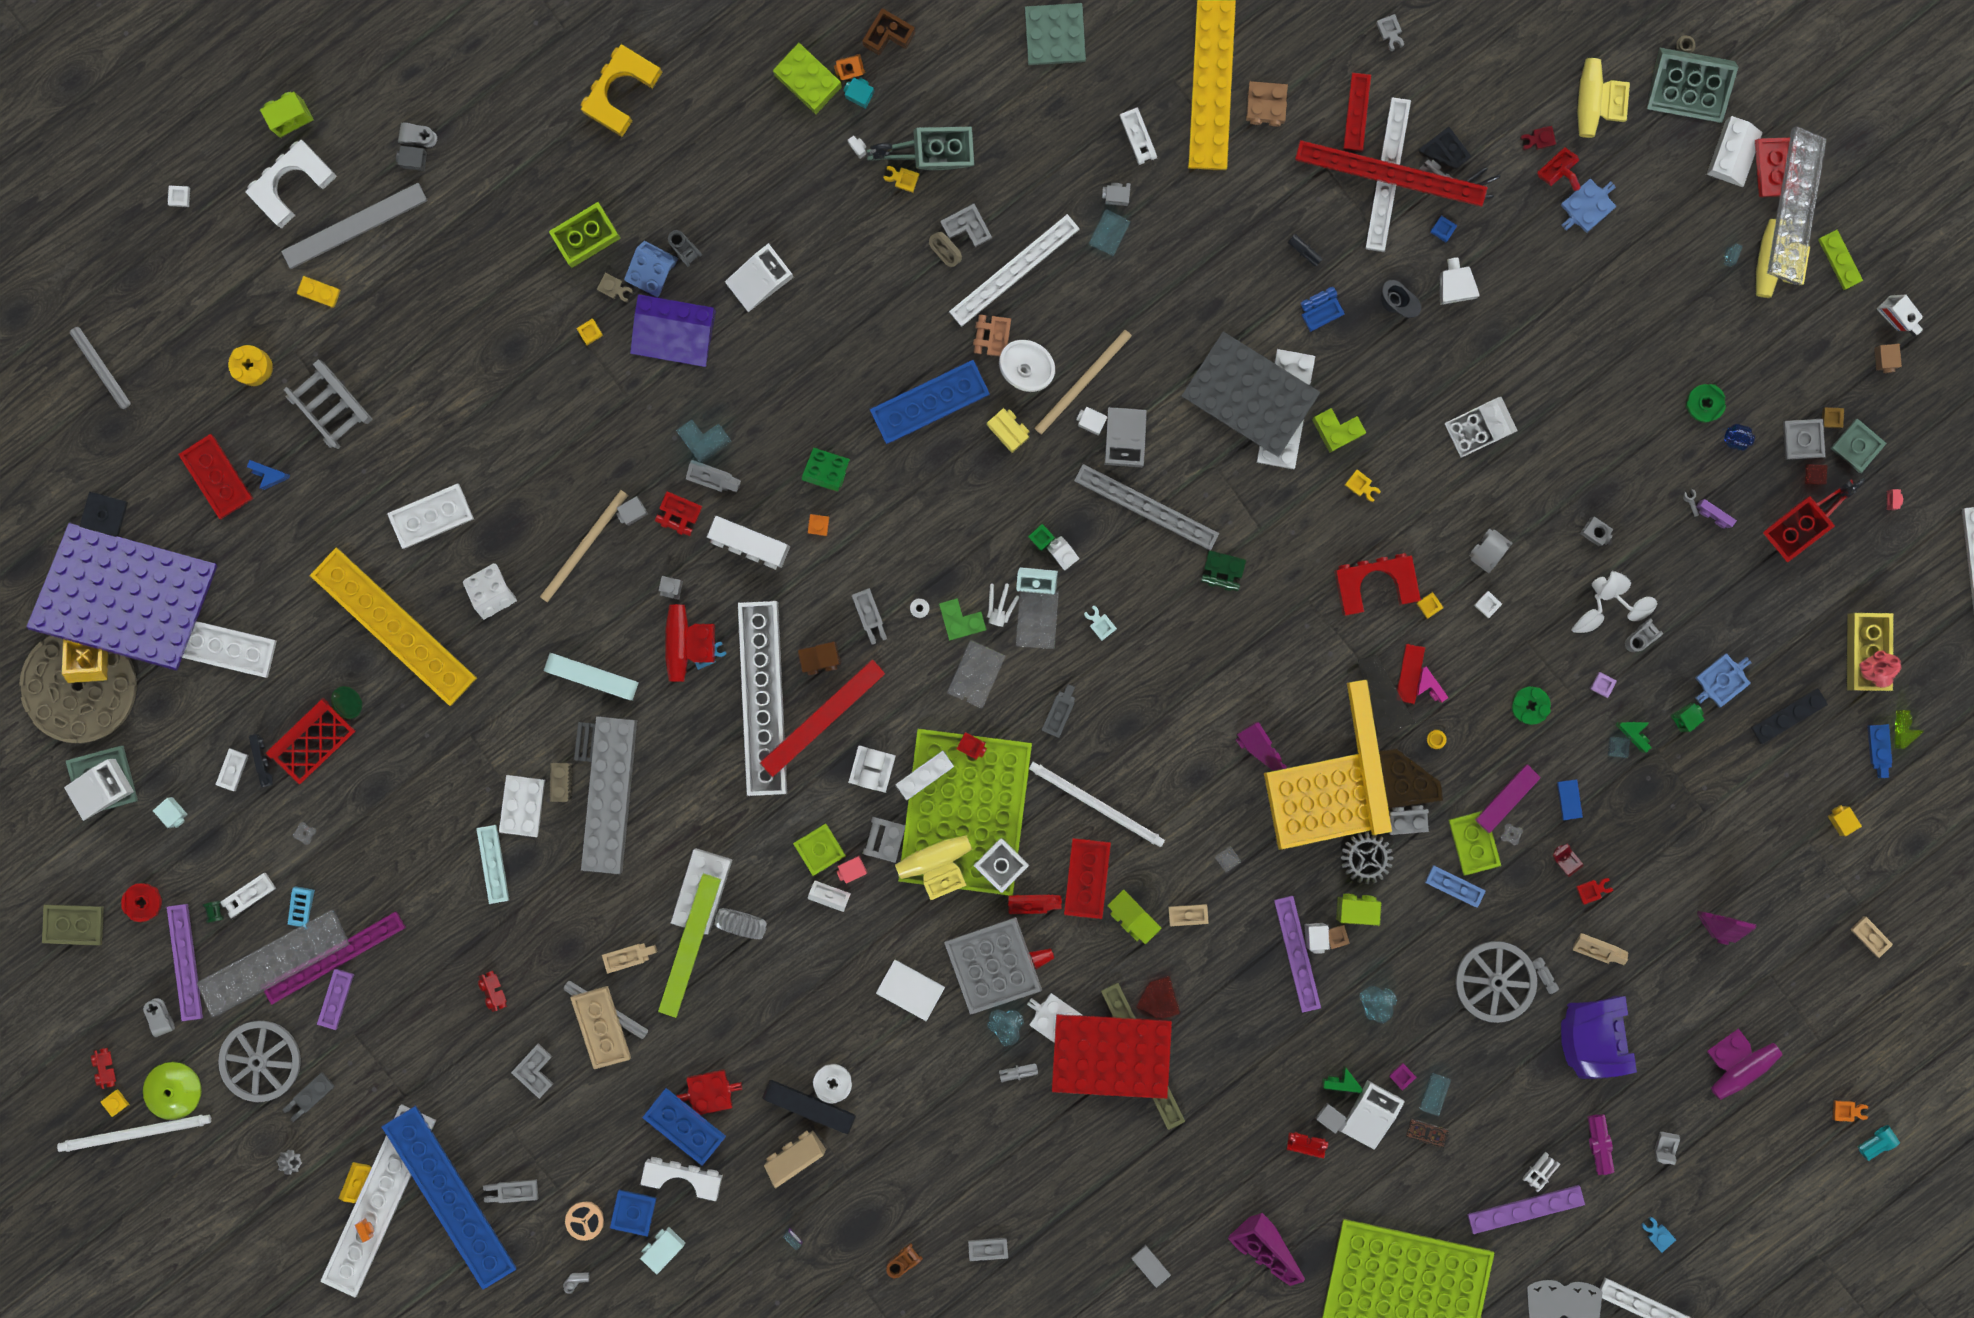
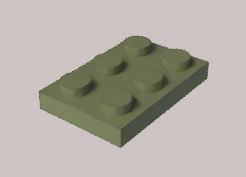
[42,904,104,945]

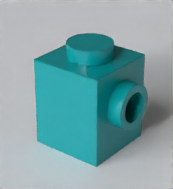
[844,78,875,109]

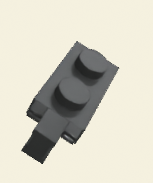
[1042,684,1075,738]

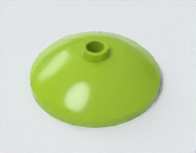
[143,1062,201,1120]

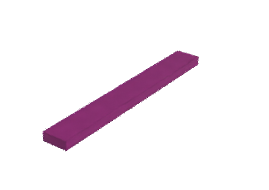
[262,911,406,1005]

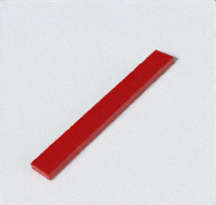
[759,660,885,777]

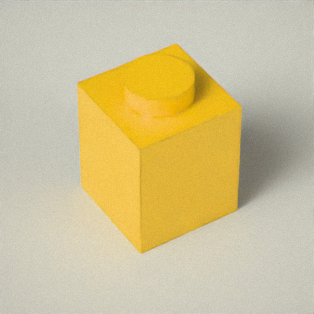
[1828,805,1862,837]

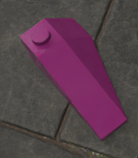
[1236,722,1287,771]
[1697,911,1756,945]
[1228,1213,1305,1286]

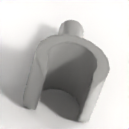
[1683,489,1699,517]

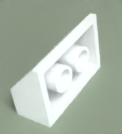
[1707,116,1762,187]

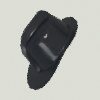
[1381,280,1421,318]

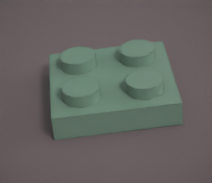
[1830,419,1887,473]

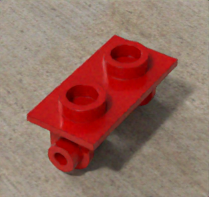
[478,971,507,1012]
[90,1048,116,1089]
[1287,1132,1328,1159]

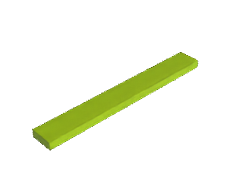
[658,873,722,1018]

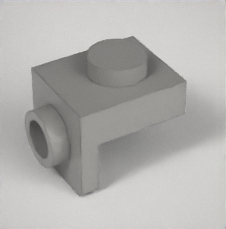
[1654,1131,1680,1165]

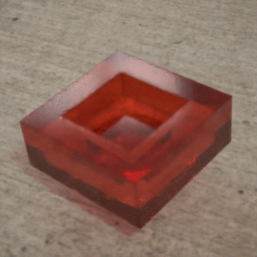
[1805,464,1827,485]

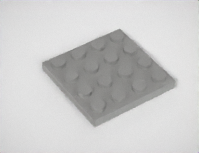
[944,917,1042,1015]

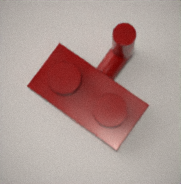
[1537,147,1581,191]

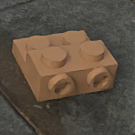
[1246,81,1288,126]

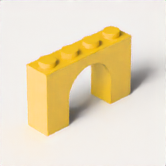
[581,44,662,137]

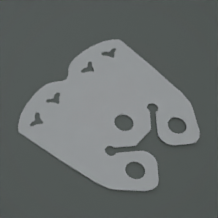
[1527,1280,1603,1318]

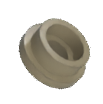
[1676,36,1696,53]

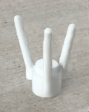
[987,583,1019,627]

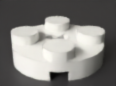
[813,1064,852,1104]

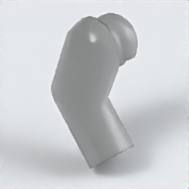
[563,1272,590,1294]

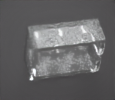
[947,640,1006,708]

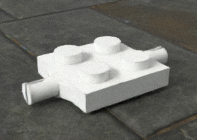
[1027,993,1082,1042]

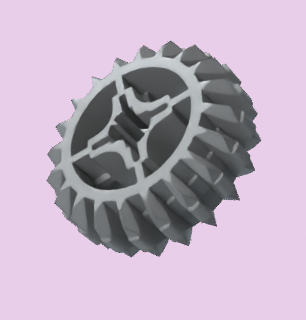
[1341,832,1393,884]
[714,908,767,939]

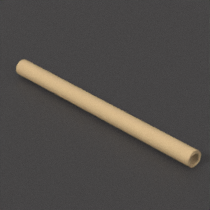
[1035,330,1131,435]
[540,490,628,602]

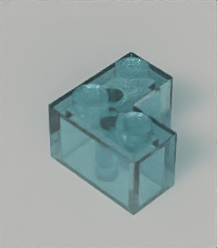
[676,419,732,463]

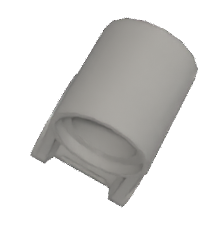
[398,123,437,147]
[1625,618,1663,652]
[143,998,175,1037]

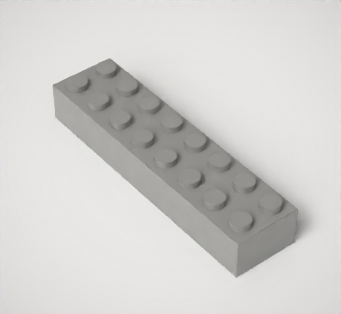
[581,717,638,874]

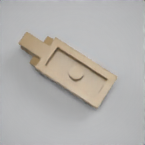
[1573,933,1628,965]
[602,943,658,974]

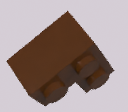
[862,8,916,56]
[798,642,841,676]

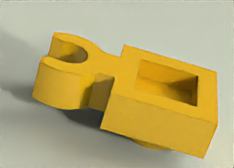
[883,166,919,193]
[1345,470,1381,502]

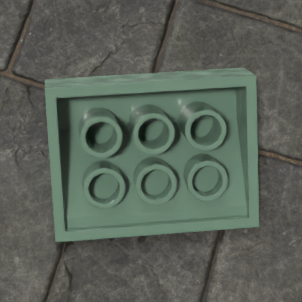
[1647,48,1738,123]

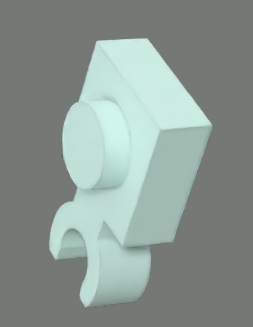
[1084,606,1117,641]

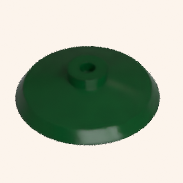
[331,686,362,719]

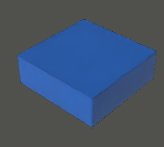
[1430,215,1457,242]

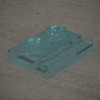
[1089,209,1131,256]

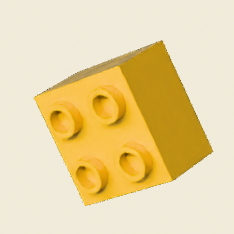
[62,639,108,683]

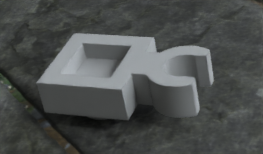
[1376,14,1404,52]

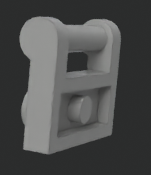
[862,817,905,863]

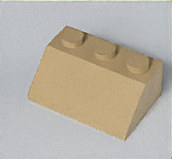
[764,1131,826,1188]

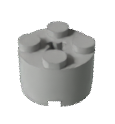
[1469,529,1513,573]

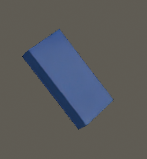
[1301,297,1344,332]
[1557,779,1583,820]

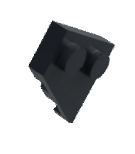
[1419,127,1472,169]

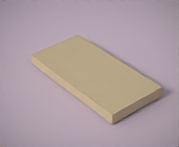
[570,986,631,1069]

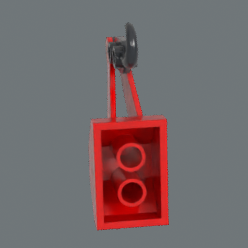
[1763,478,1865,562]

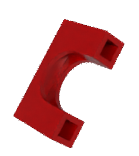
[1334,553,1421,616]

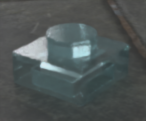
[1724,243,1743,267]

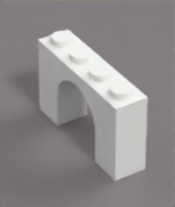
[245,140,337,228]

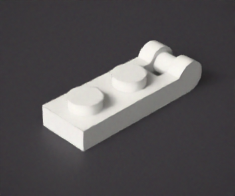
[1120,107,1157,165]
[220,873,276,918]

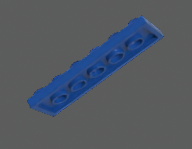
[870,360,990,444]

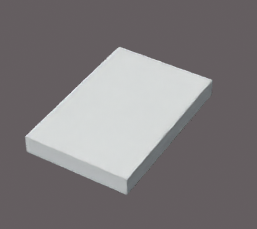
[876,960,945,1021]

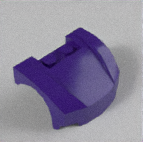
[1561,996,1637,1079]

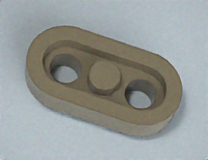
[929,232,962,267]

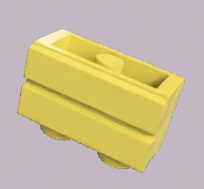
[986,408,1029,453]

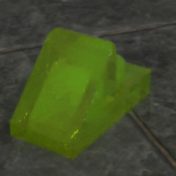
[1895,710,1924,749]

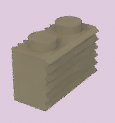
[550,763,573,802]

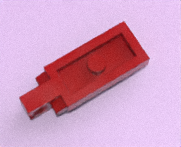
[1008,895,1062,914]

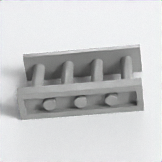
[284,359,373,449]

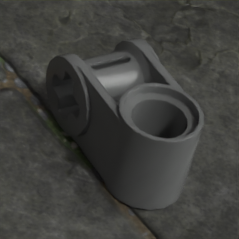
[668,230,702,267]

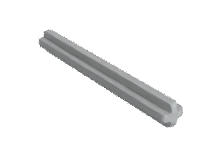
[70,327,131,409]
[564,981,648,1039]

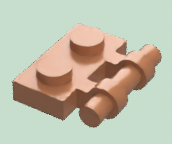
[973,315,1011,357]

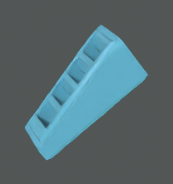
[288,887,315,928]

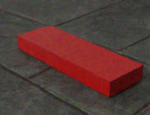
[1395,644,1425,704]

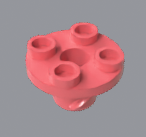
[1860,651,1901,688]

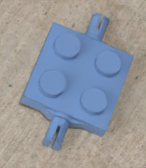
[1561,178,1616,233]
[1695,653,1751,707]

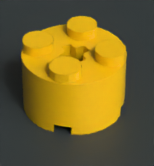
[228,345,273,386]

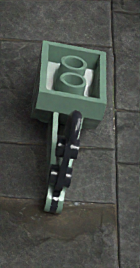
[867,127,974,170]

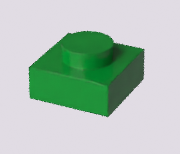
[1028,524,1055,551]

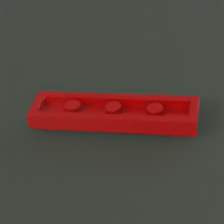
[1343,73,1371,152]

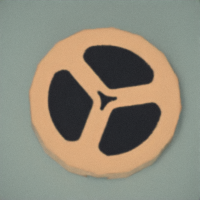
[565,1201,604,1241]

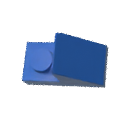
[247,460,290,490]

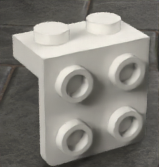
[463,564,517,620]

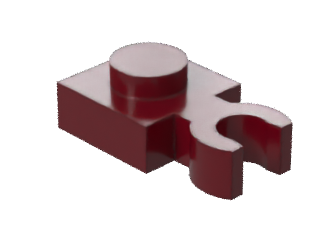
[1520,126,1556,150]

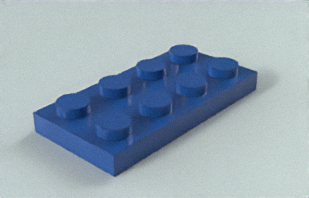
[642,1088,726,1165]

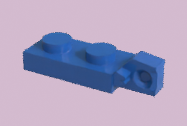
[1868,724,1892,778]

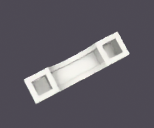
[641,1157,723,1201]

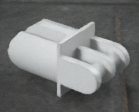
[1523,1152,1560,1192]

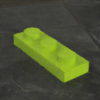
[1818,230,1863,290]

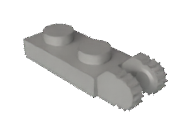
[852,588,887,645]
[483,1179,538,1203]

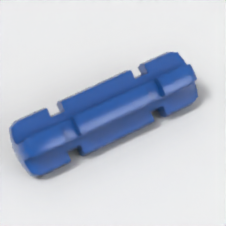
[1301,287,1337,312]

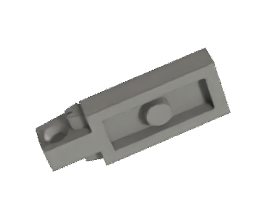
[686,460,741,492]

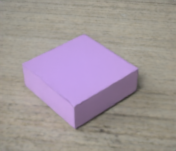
[1590,672,1617,698]

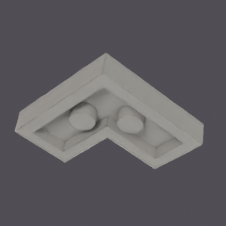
[940,204,992,247]
[511,1043,554,1099]

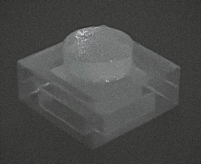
[1215,846,1242,873]

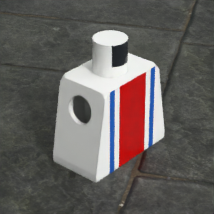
[1877,295,1923,337]

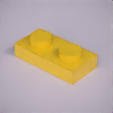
[297,276,341,308]
[339,1162,372,1203]

